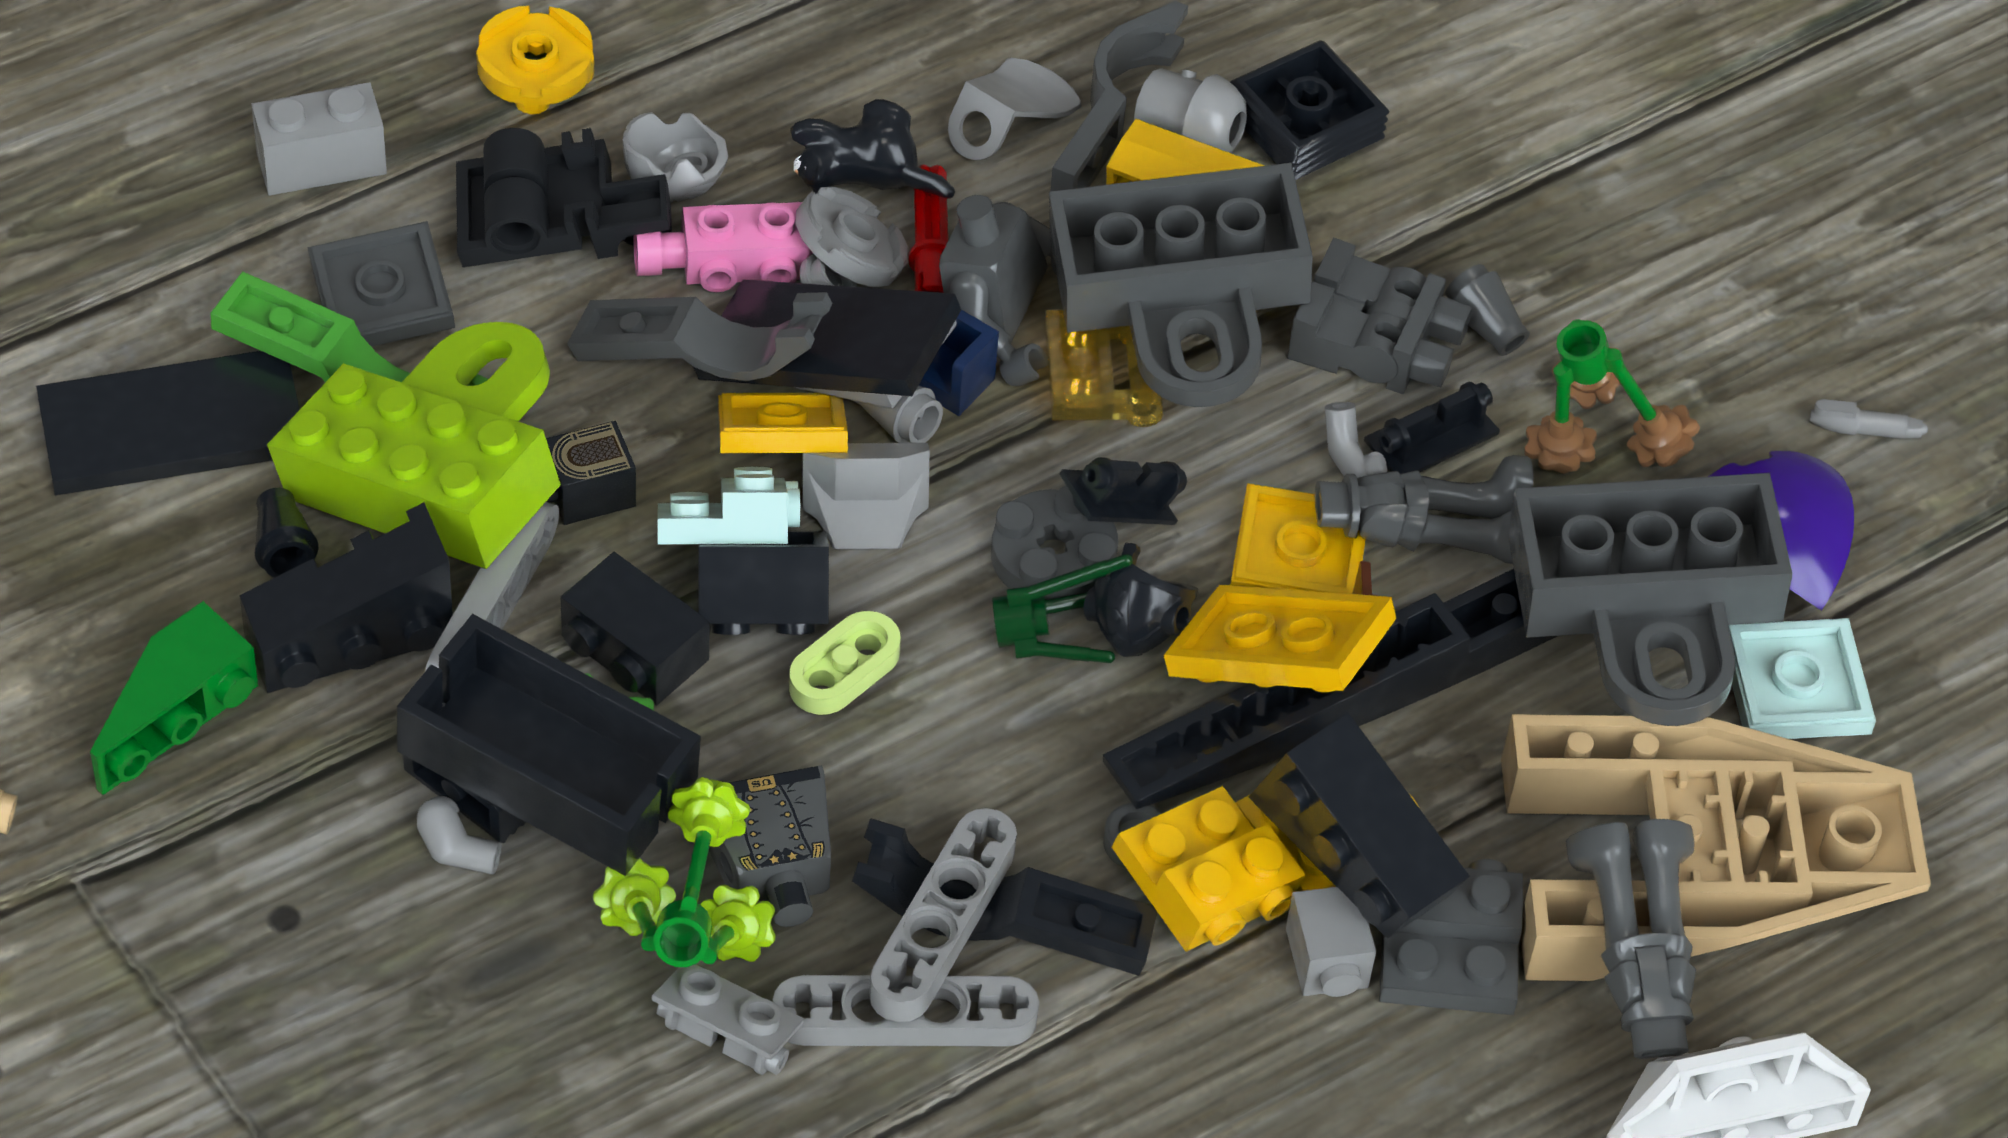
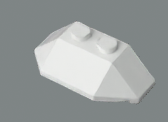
[1606,1033,1871,1138]

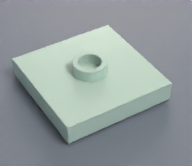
[1728,618,1876,739]

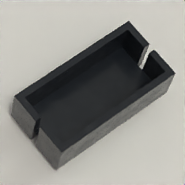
[397,613,701,876]

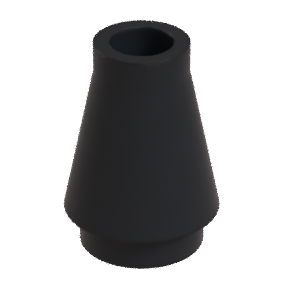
[254,487,319,578]

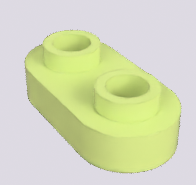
[789,611,901,715]

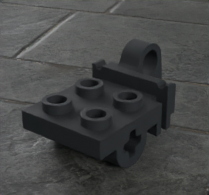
[456,128,672,267]

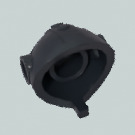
[1084,542,1198,657]

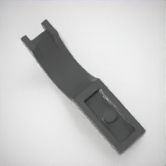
[1050,1,1188,191]
[567,292,833,381]

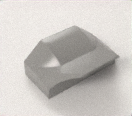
[802,443,930,549]

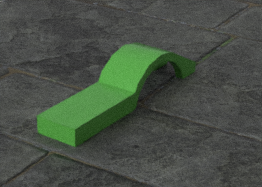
[210,271,488,386]

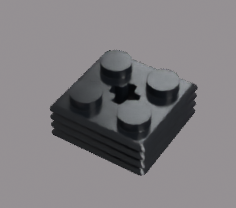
[1230,40,1389,180]

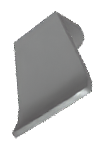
[948,58,1081,160]

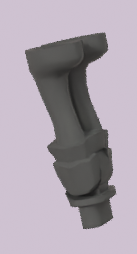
[1314,455,1533,564]
[1566,819,1696,1059]

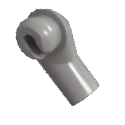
[1325,402,1387,478]

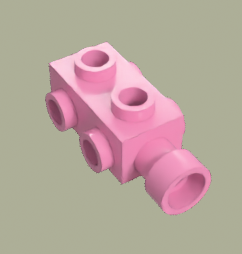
[633,202,813,292]

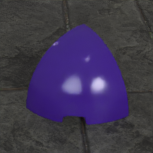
[1708,451,1854,611]

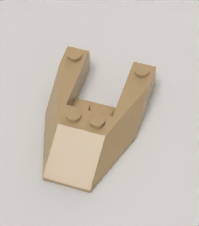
[1501,714,1931,981]

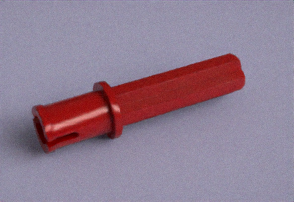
[908,164,949,293]

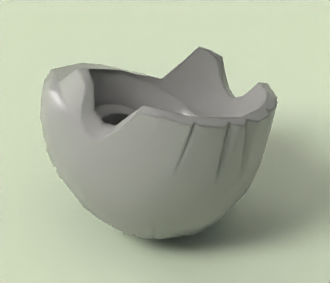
[622,112,728,202]

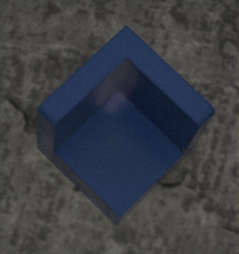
[918,310,999,416]

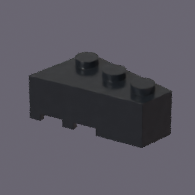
[239,502,453,693]
[1249,713,1470,939]

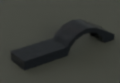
[852,818,1157,976]

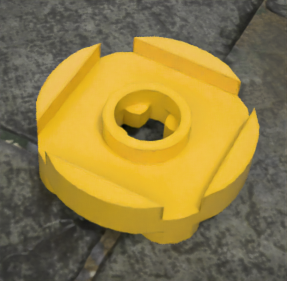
[476,5,594,114]

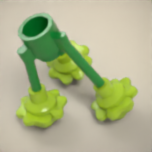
[592,777,776,967]

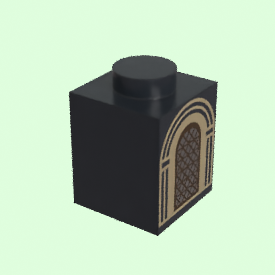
[546,420,636,525]

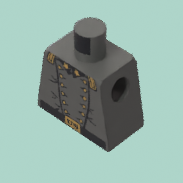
[709,765,831,927]

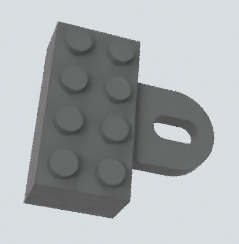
[1049,163,1313,407]
[1508,473,1793,726]

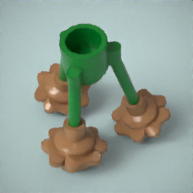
[1524,319,1700,474]

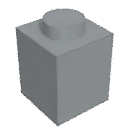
[1286,887,1376,997]

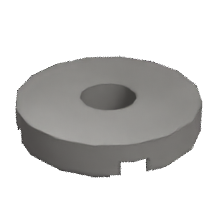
[795,187,909,287]

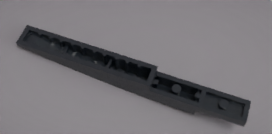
[1103,568,1558,809]

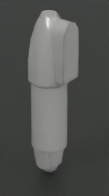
[1810,399,1928,439]

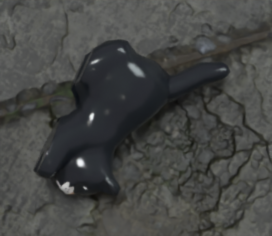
[790,99,956,199]

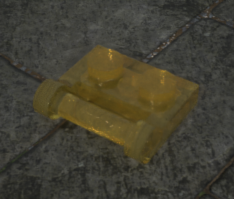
[1045,310,1163,427]

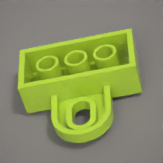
[267,322,561,569]

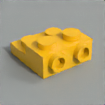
[1111,786,1306,952]

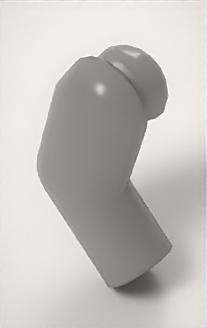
[417,796,502,875]

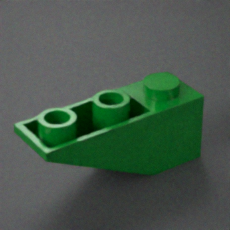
[90,601,258,795]

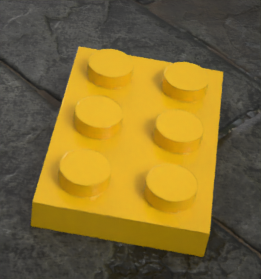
[1164,585,1397,692]

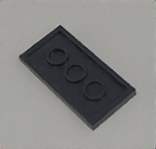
[693,280,962,396]
[36,351,300,496]

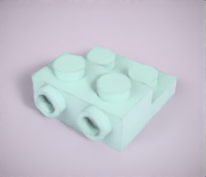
[658,467,800,544]

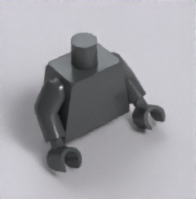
[939,195,1056,386]

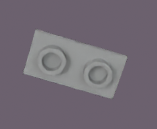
[652,964,804,1075]

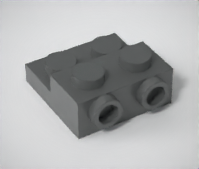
[1379,859,1523,1015]

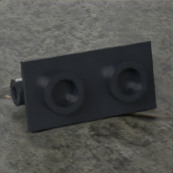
[1364,381,1500,474]
[1059,457,1187,525]

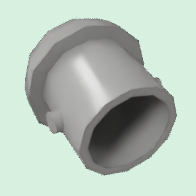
[1134,68,1247,153]

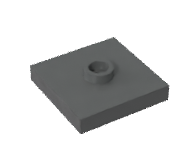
[307,221,455,347]

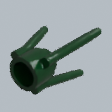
[992,554,1133,663]

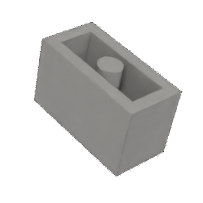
[251,82,387,196]

